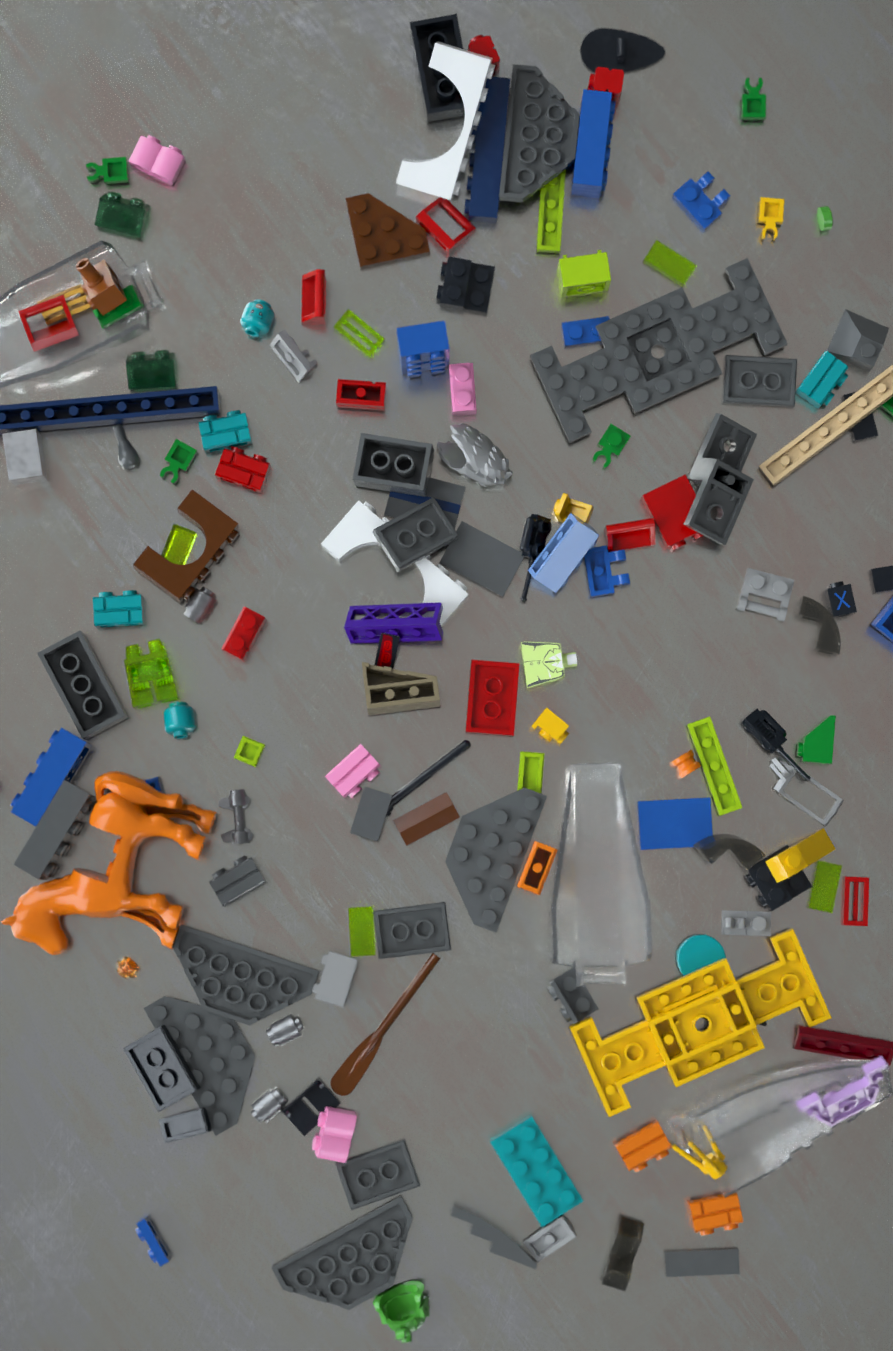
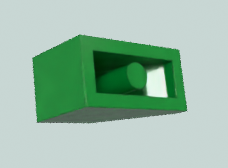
[797,715,836,765]

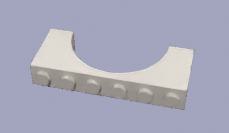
[396,42,495,200]
[321,500,468,627]

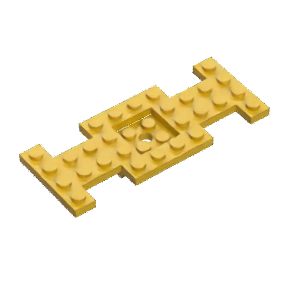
[569,928,832,1117]

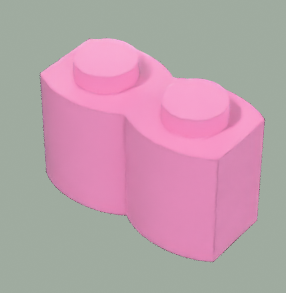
[129,135,185,185]
[312,1106,357,1163]

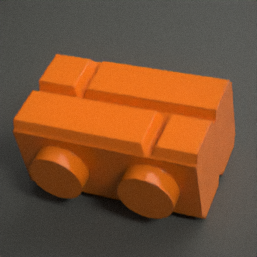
[517,841,557,895]
[614,1120,672,1172]
[687,1191,743,1235]

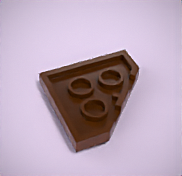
[345,193,430,269]

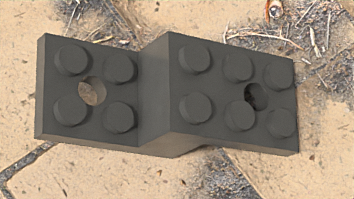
[683,413,757,545]

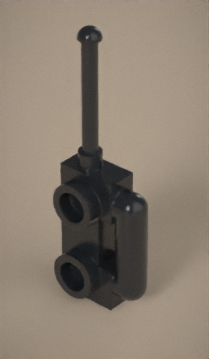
[519,514,552,602]
[742,709,811,781]

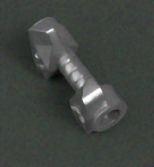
[218,789,252,844]

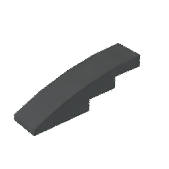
[450,1204,537,1269]

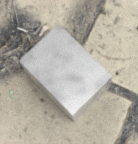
[2,429,47,485]

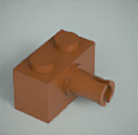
[76,258,127,315]

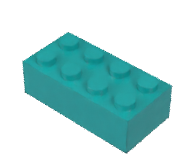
[490,1114,583,1227]

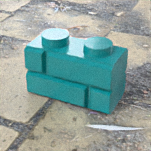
[796,351,849,409]
[198,410,252,453]
[93,590,145,628]

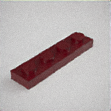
[794,1026,893,1066]

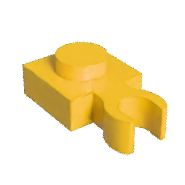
[758,197,784,241]

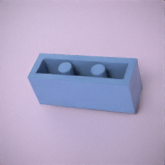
[528,513,599,593]

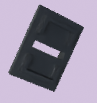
[281,1078,341,1136]

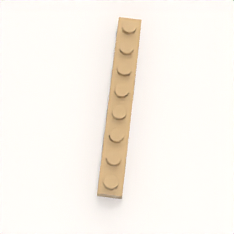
[759,365,893,486]

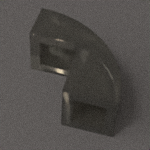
[796,596,841,656]
[693,834,766,871]
[602,1216,645,1291]

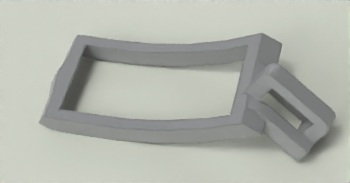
[769,756,844,827]

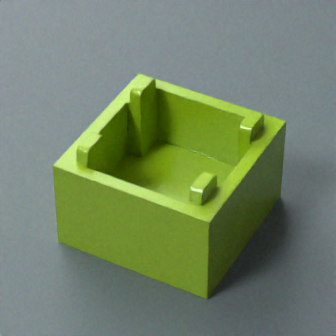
[557,250,611,298]

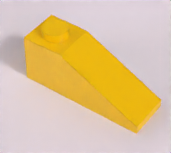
[765,828,835,883]

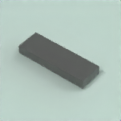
[664,1248,740,1277]

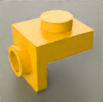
[554,493,594,524]

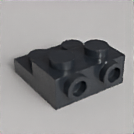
[436,256,495,315]
[745,845,813,911]

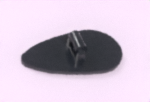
[580,28,665,73]

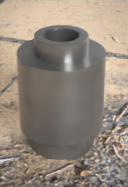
[184,587,217,624]
[266,1014,304,1047]
[251,1088,288,1123]

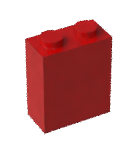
[641,474,704,551]

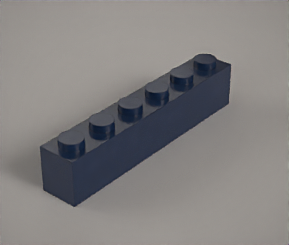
[464,77,510,224]

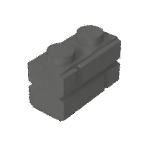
[209,856,267,907]

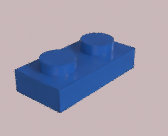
[561,316,609,348]
[135,1216,171,1267]

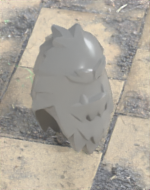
[437,423,513,487]

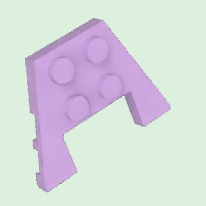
[796,1056,887,1127]

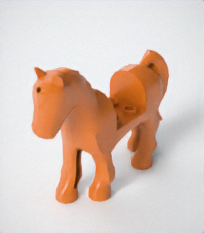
[1,771,217,955]

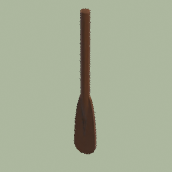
[331,953,441,1096]

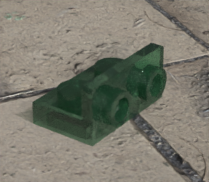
[95,192,150,237]
[126,350,177,390]

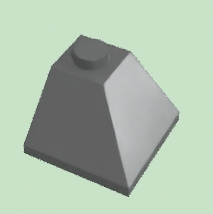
[827,309,889,372]

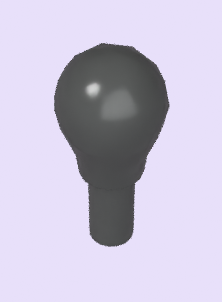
[113,424,139,469]

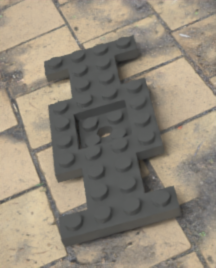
[530,258,788,443]

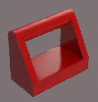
[416,197,476,255]
[301,269,326,325]
[18,294,79,352]
[604,518,656,552]

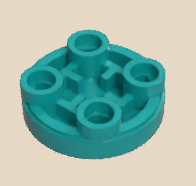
[676,934,726,976]

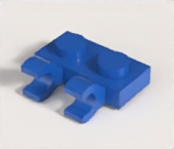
[673,171,730,230]
[584,545,630,597]

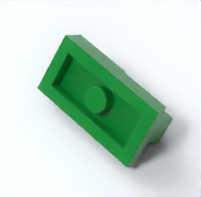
[92,284,144,329]

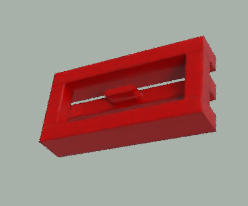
[842,876,869,926]

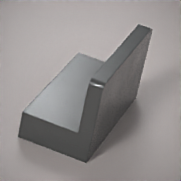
[350,786,392,841]

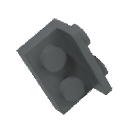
[548,967,599,1025]

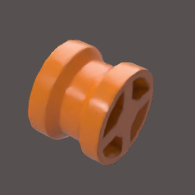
[671,749,701,778]

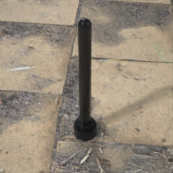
[385,740,471,819]

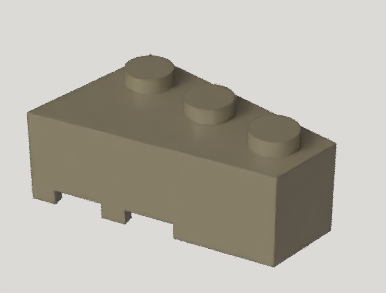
[362,662,440,715]

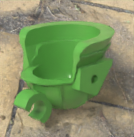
[373,1281,430,1343]

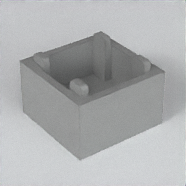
[312,950,359,1007]

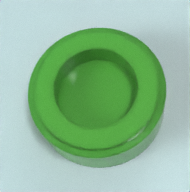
[817,206,833,231]

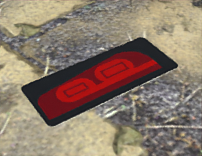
[374,633,400,669]

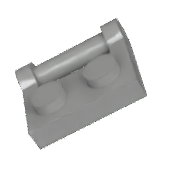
[737,568,795,622]

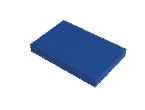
[637,797,713,850]

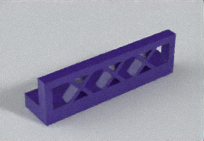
[344,603,444,643]

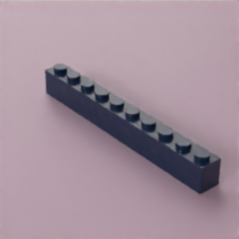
[0,386,221,435]

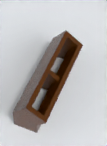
[393,792,460,846]

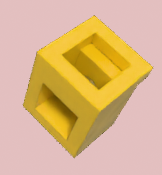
[531,708,569,744]

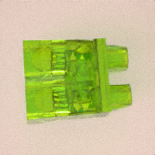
[124,639,180,710]

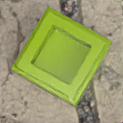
[234,736,265,767]

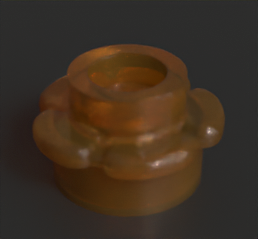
[116,956,139,979]

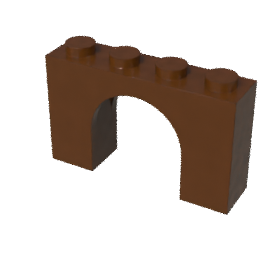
[133,489,239,603]

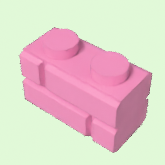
[449,363,477,416]
[325,744,380,799]

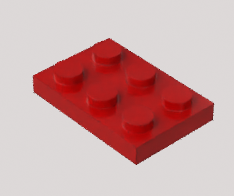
[466,660,520,736]

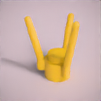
[672,1127,728,1179]

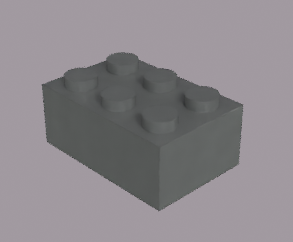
[352,433,434,497]

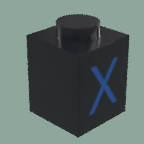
[824,581,857,619]

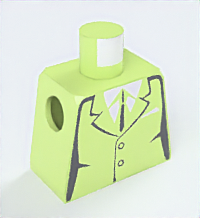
[521,642,577,689]

